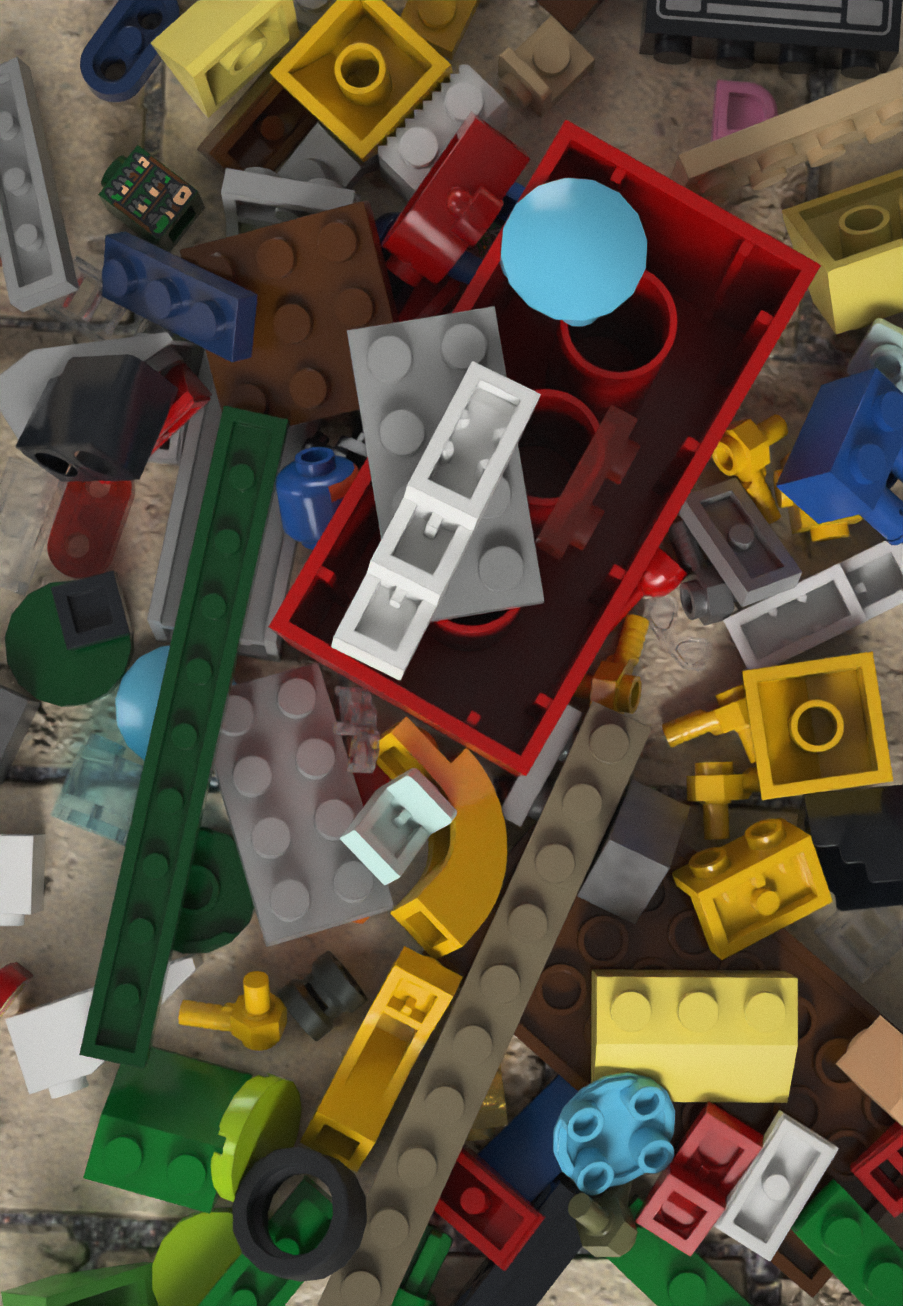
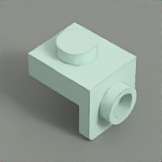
[339,768,457,885]

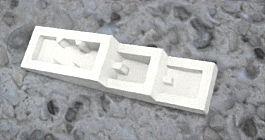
[331,361,541,680]
[723,541,903,670]

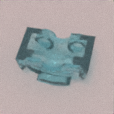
[50,733,143,847]

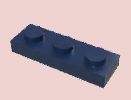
[102,231,258,362]

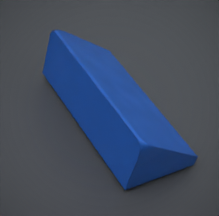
[477,1074,578,1202]

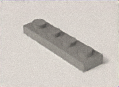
[0,57,79,312]

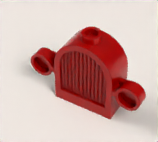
[381,111,531,288]

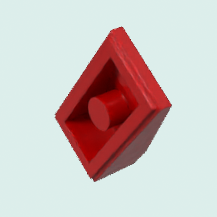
[434,1143,545,1271]

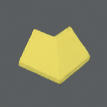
[151,0,300,118]

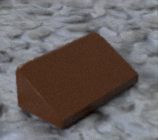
[197,57,319,174]

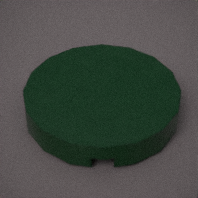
[5,580,134,707]
[173,827,255,954]

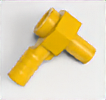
[712,414,788,524]
[572,614,650,714]
[662,684,756,763]
[686,761,760,840]
[178,971,288,1051]

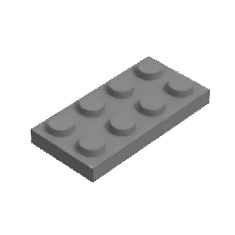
[347,306,544,622]
[213,662,394,947]

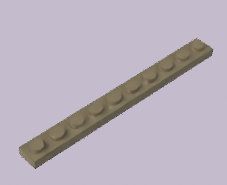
[318,701,652,1306]

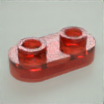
[47,480,135,580]

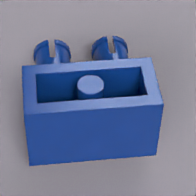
[776,368,903,545]

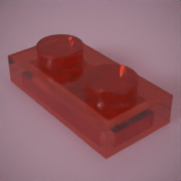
[535,404,641,560]

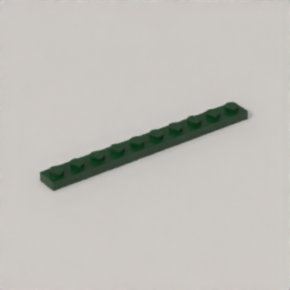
[79,406,290,1069]

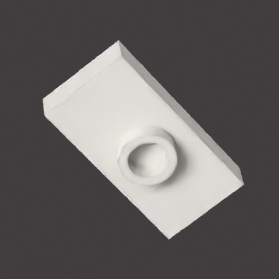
[714,1110,839,1261]

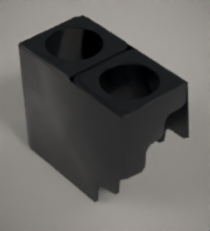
[15,354,179,482]
[797,785,903,912]

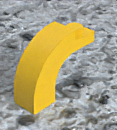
[365,716,507,959]
[300,946,463,1173]

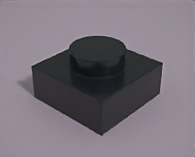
[51,571,133,651]

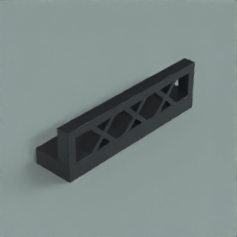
[449,1173,593,1306]

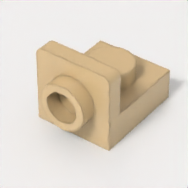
[497,15,595,118]

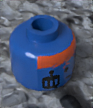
[275,447,359,550]

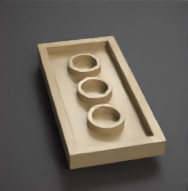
[670,66,903,206]

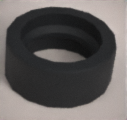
[232,1146,367,1282]

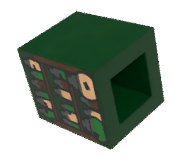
[98,145,205,252]

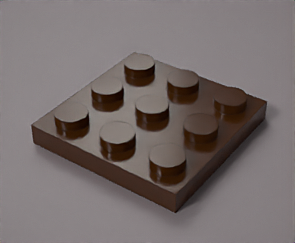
[179,201,400,427]

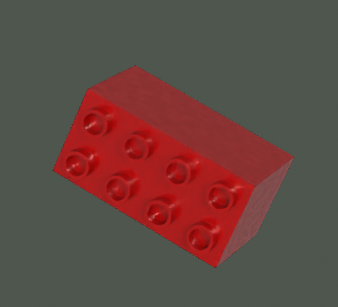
[268,120,821,776]

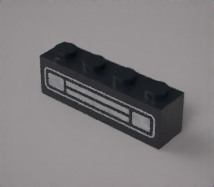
[639,0,902,79]

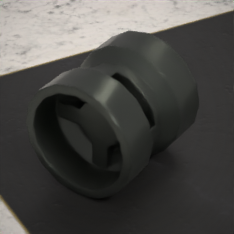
[278,950,368,1041]

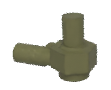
[568,1180,638,1257]

